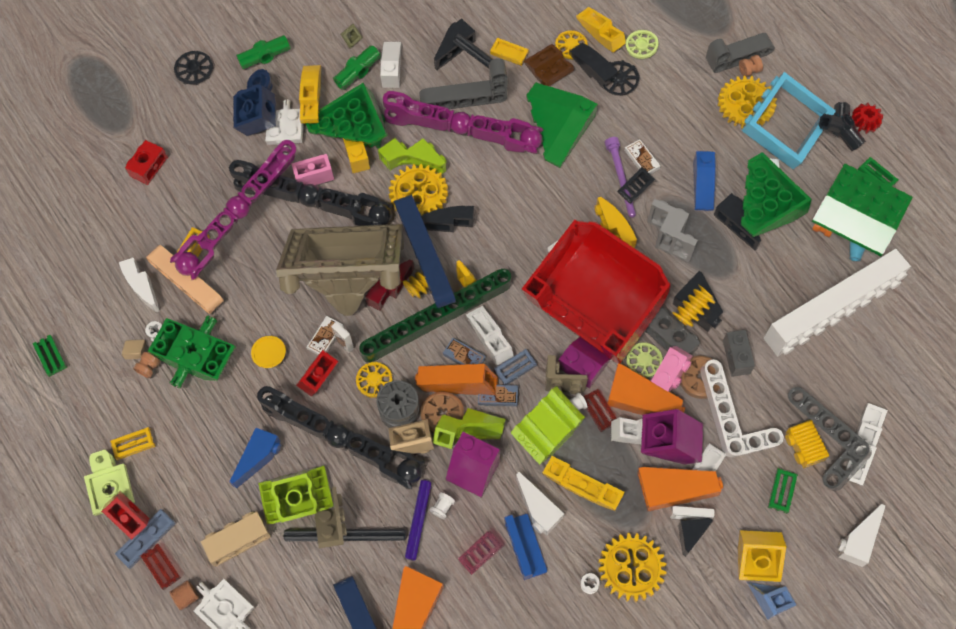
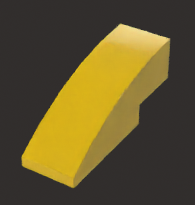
[576,7,626,52]

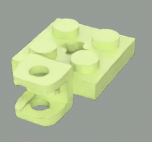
[84,450,135,516]

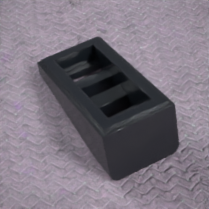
[617,167,655,204]

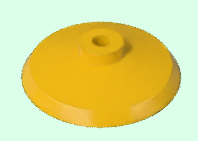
[251,336,286,368]

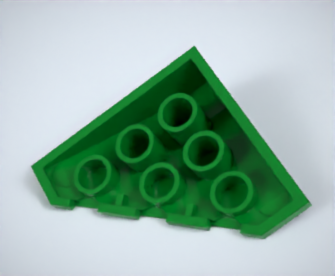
[526,82,598,168]
[305,83,388,145]
[741,152,812,237]

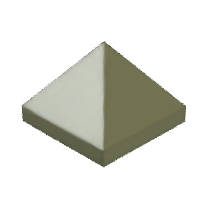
[340,24,363,48]

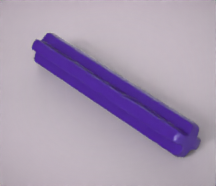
[405,480,431,561]

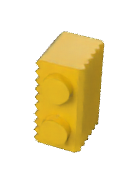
[785,420,829,469]

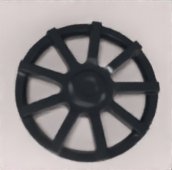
[174,51,214,85]
[603,60,640,95]

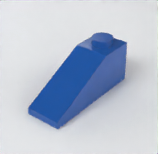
[693,151,715,211]
[229,428,281,488]

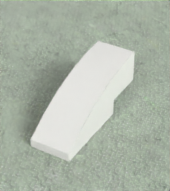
[119,258,160,312]
[466,306,514,365]
[611,417,643,444]

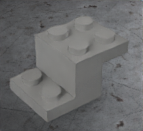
[647,199,698,262]

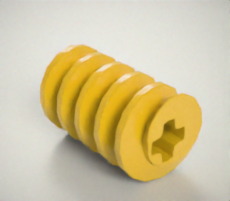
[403,270,429,299]
[672,284,715,327]

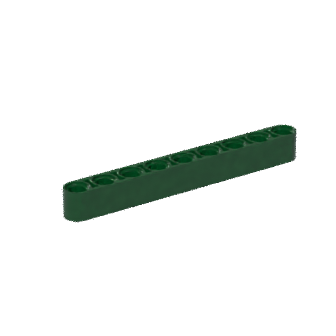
[359,268,511,363]

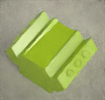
[511,386,585,465]
[258,466,334,524]

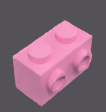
[291,154,334,185]
[651,346,693,391]

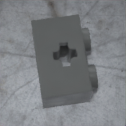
[723,330,755,377]

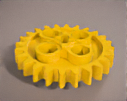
[717,75,777,129]
[389,164,448,216]
[598,533,667,602]

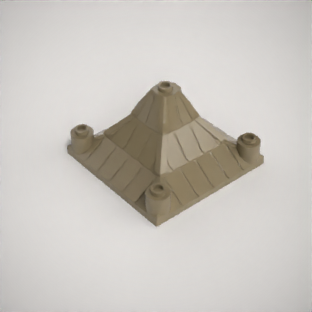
[276,224,404,316]

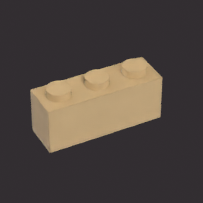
[200,512,271,567]

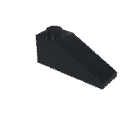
[434,18,476,71]
[714,193,761,251]

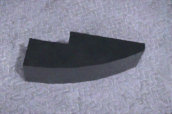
[569,42,618,88]
[421,206,474,233]

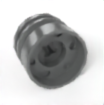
[376,380,420,428]

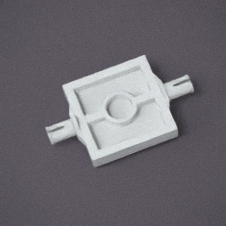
[265,99,304,155]
[194,579,254,629]

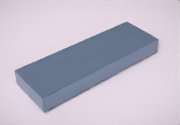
[115,509,176,569]

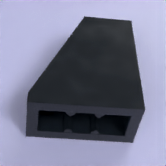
[672,271,723,332]

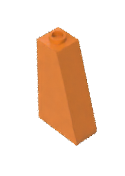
[607,363,685,415]
[415,364,498,395]
[637,467,723,512]
[392,566,444,629]

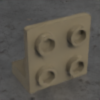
[545,355,587,394]
[315,487,347,548]

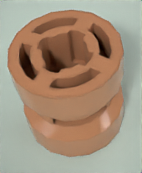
[739,55,763,77]
[133,352,160,378]

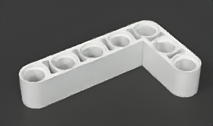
[700,360,784,457]

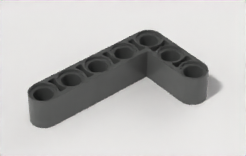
[419,58,508,109]
[788,387,872,491]

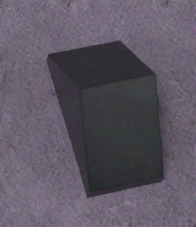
[678,518,713,557]

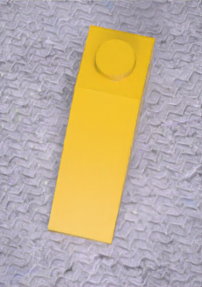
[342,138,370,173]

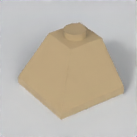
[389,419,434,454]

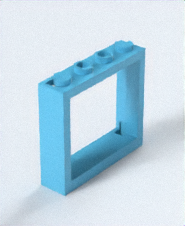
[741,72,835,169]

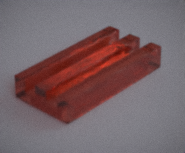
[583,389,617,432]
[141,544,181,590]

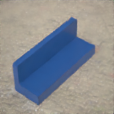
[504,514,547,580]

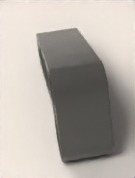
[706,33,775,73]

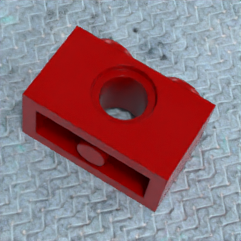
[125,140,168,185]
[296,350,338,397]
[101,491,150,540]

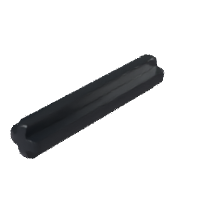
[453,34,493,68]

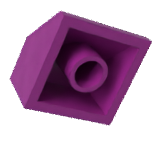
[558,337,611,389]

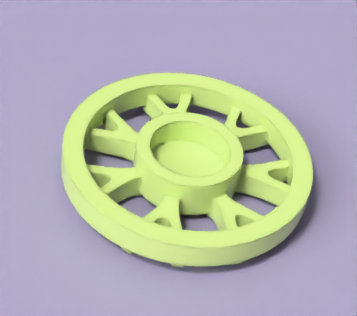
[626,30,658,59]
[626,343,663,378]

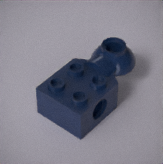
[233,69,276,136]

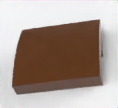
[524,44,574,86]

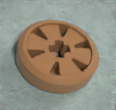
[680,356,720,399]
[420,392,464,434]

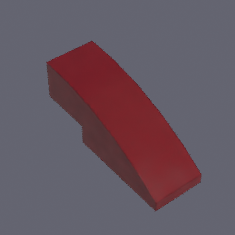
[365,259,414,311]

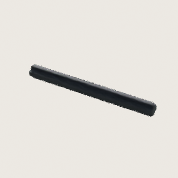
[283,529,406,541]

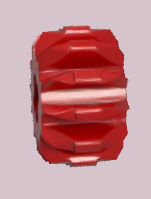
[852,102,883,134]

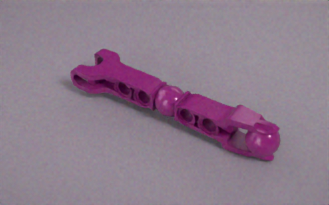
[383,91,543,154]
[170,140,296,280]

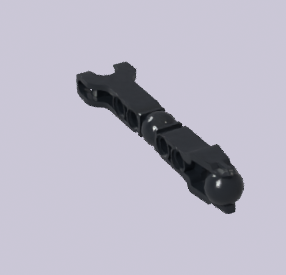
[229,160,393,226]
[257,386,426,489]

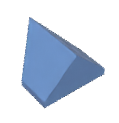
[746,581,796,620]

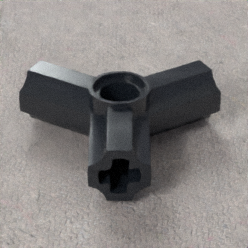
[818,102,866,151]

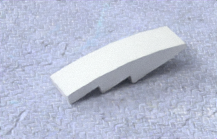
[845,403,888,486]

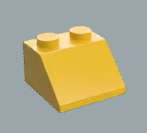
[738,530,786,582]

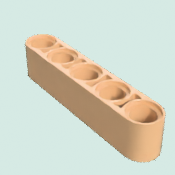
[146,245,224,314]

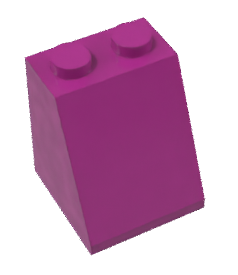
[641,409,703,465]
[446,432,500,498]

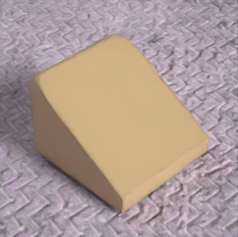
[122,340,145,360]

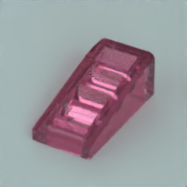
[458,531,504,575]

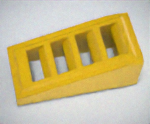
[456,260,477,287]

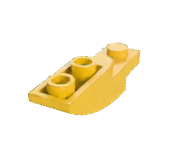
[299,65,321,123]
[594,197,637,248]

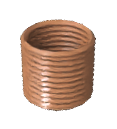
[170,580,199,610]

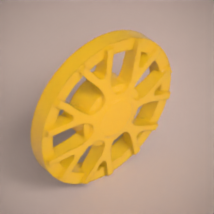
[555,30,588,59]
[356,362,393,398]

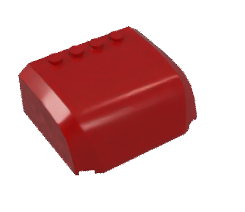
[522,220,671,364]

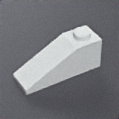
[380,42,401,88]
[516,472,564,536]
[838,504,885,567]

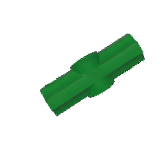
[236,35,290,69]
[333,45,381,90]

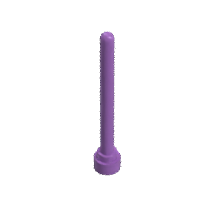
[604,137,636,218]

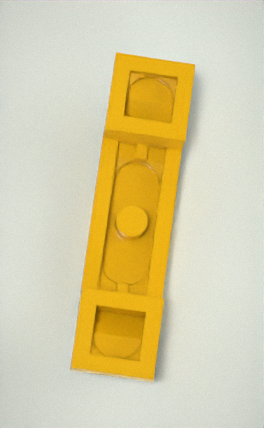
[542,456,625,511]

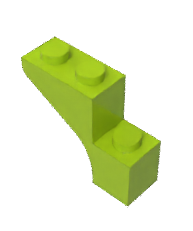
[378,138,447,174]
[433,408,506,449]

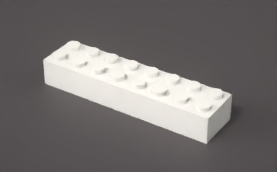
[763,249,911,357]

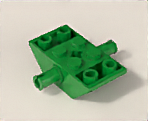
[148,315,236,389]

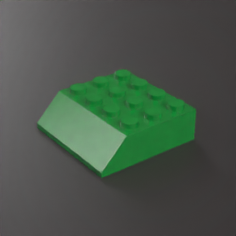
[812,163,913,257]

